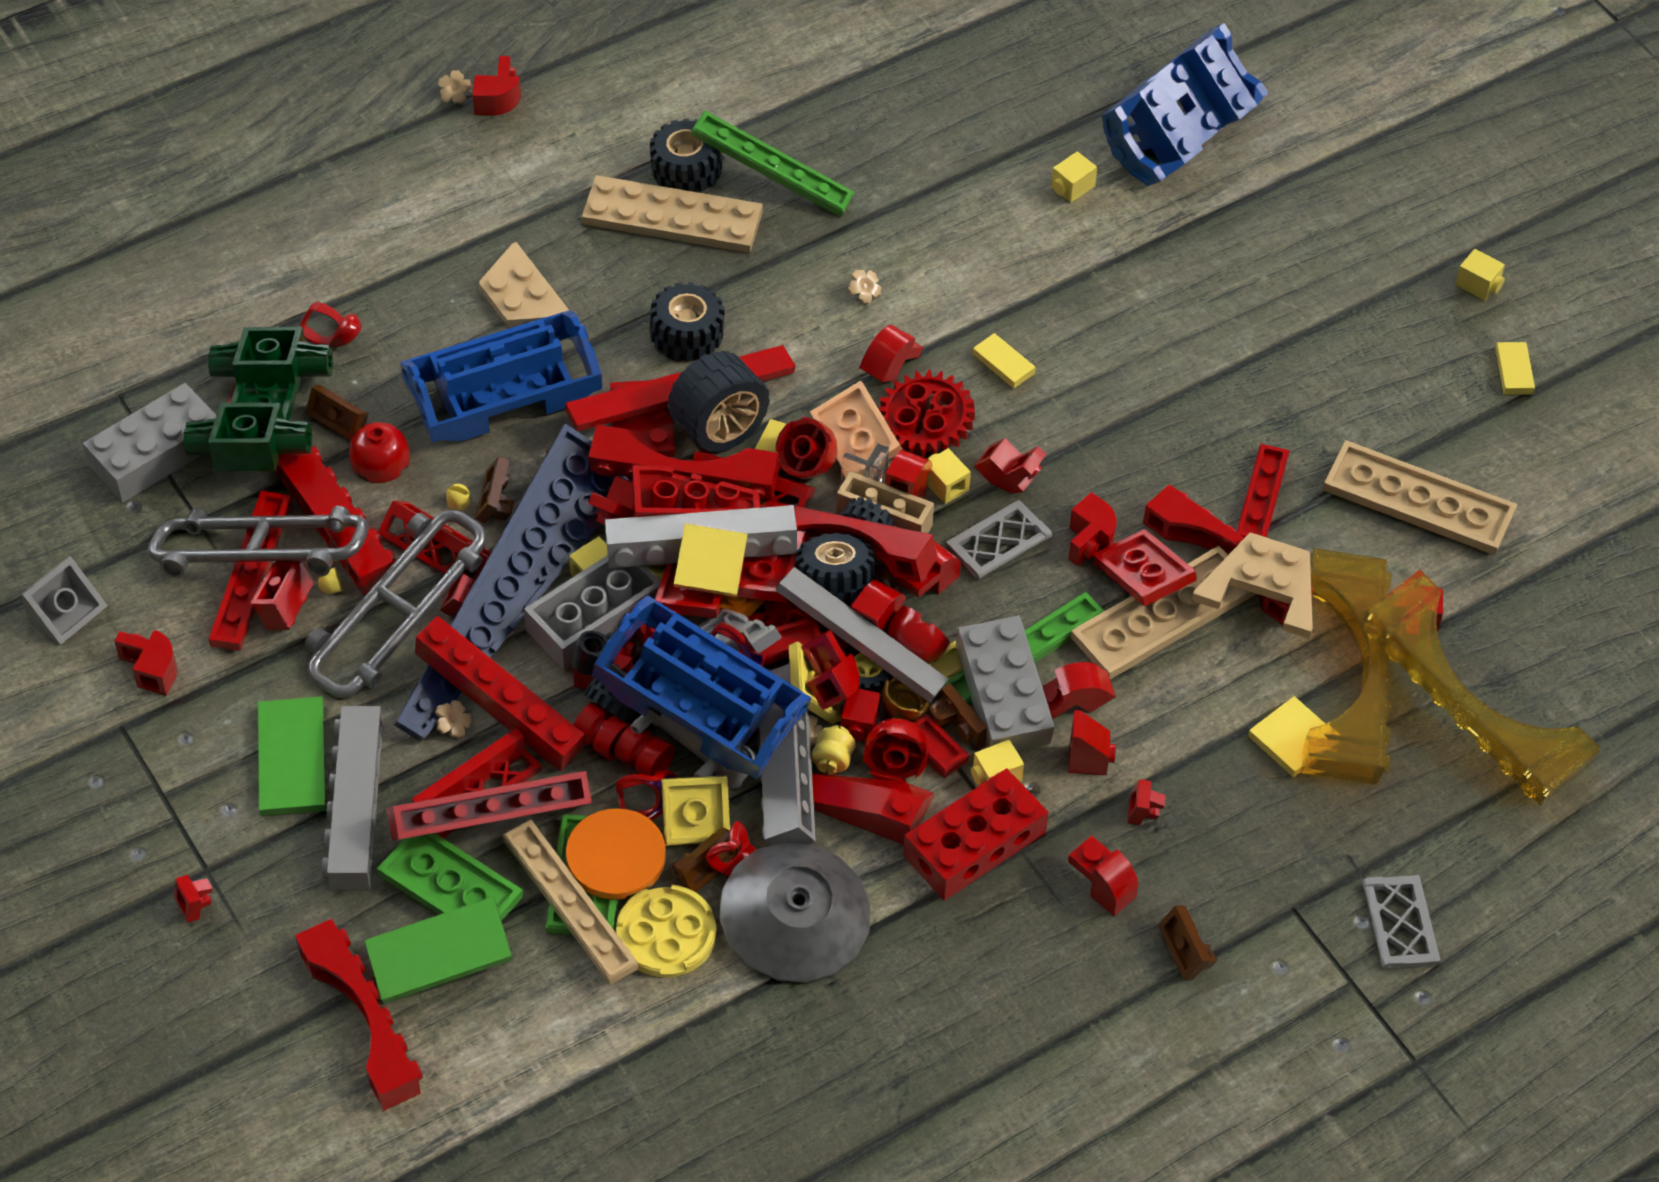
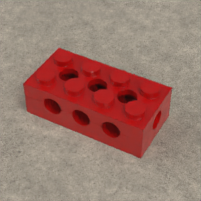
[903,768,1049,901]

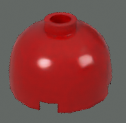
[775,417,838,479]
[349,422,410,483]
[887,605,950,664]
[863,718,929,782]

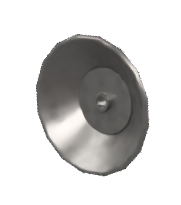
[720,842,870,983]

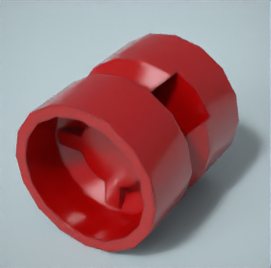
[573,702,630,761]
[614,725,676,776]

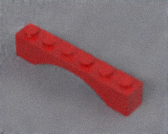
[589,424,780,500]
[1143,484,1313,625]
[766,501,938,583]
[295,918,423,1111]

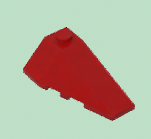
[631,465,760,517]
[812,773,934,845]

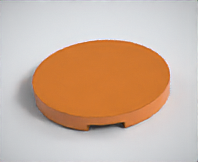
[566,808,666,900]

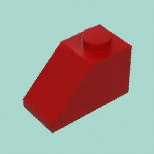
[1068,710,1116,776]

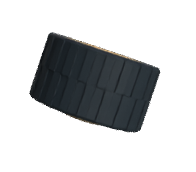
[667,351,770,453]

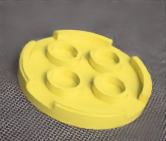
[616,885,717,978]

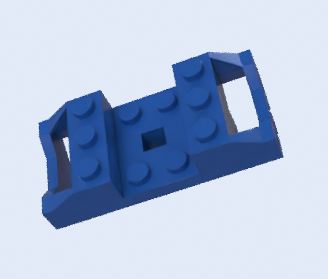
[1102,23,1268,186]
[400,310,602,443]
[592,596,812,780]

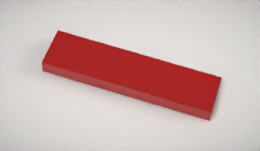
[1236,443,1290,538]

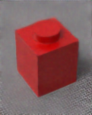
[841,689,881,741]

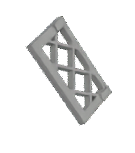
[946,500,1052,580]
[1362,875,1441,970]

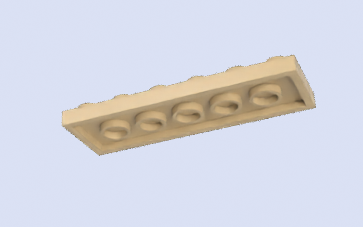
[582,175,763,253]
[1323,440,1518,556]
[1070,546,1256,679]

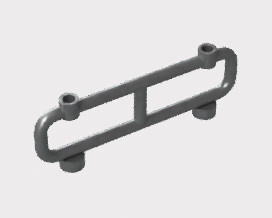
[148,506,369,578]
[305,510,487,698]

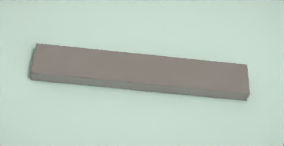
[776,567,948,703]

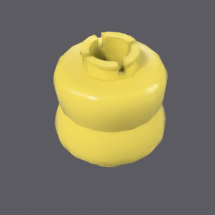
[811,725,856,775]

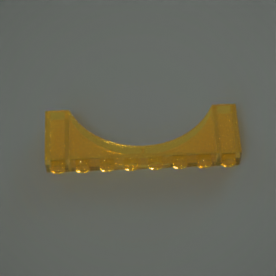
[1301,548,1391,785]
[1360,569,1601,806]

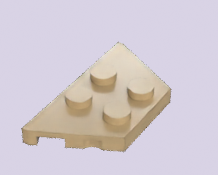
[479,242,569,328]

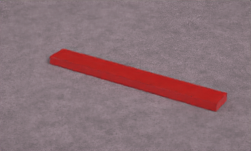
[565,345,796,432]

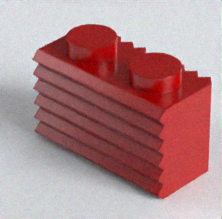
[250,561,314,630]

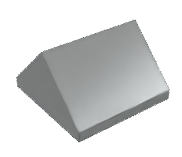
[21,556,108,645]

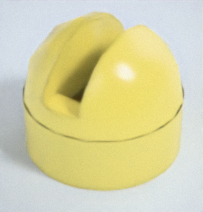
[446,484,471,511]
[318,567,343,594]

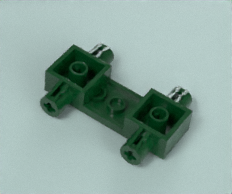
[183,327,334,472]

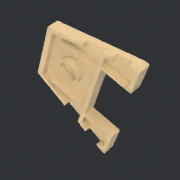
[1192,533,1313,639]

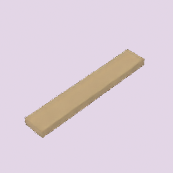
[503,819,639,985]

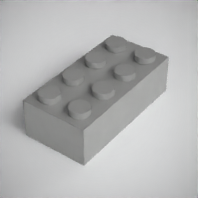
[83,383,216,503]
[524,555,661,671]
[955,615,1055,751]

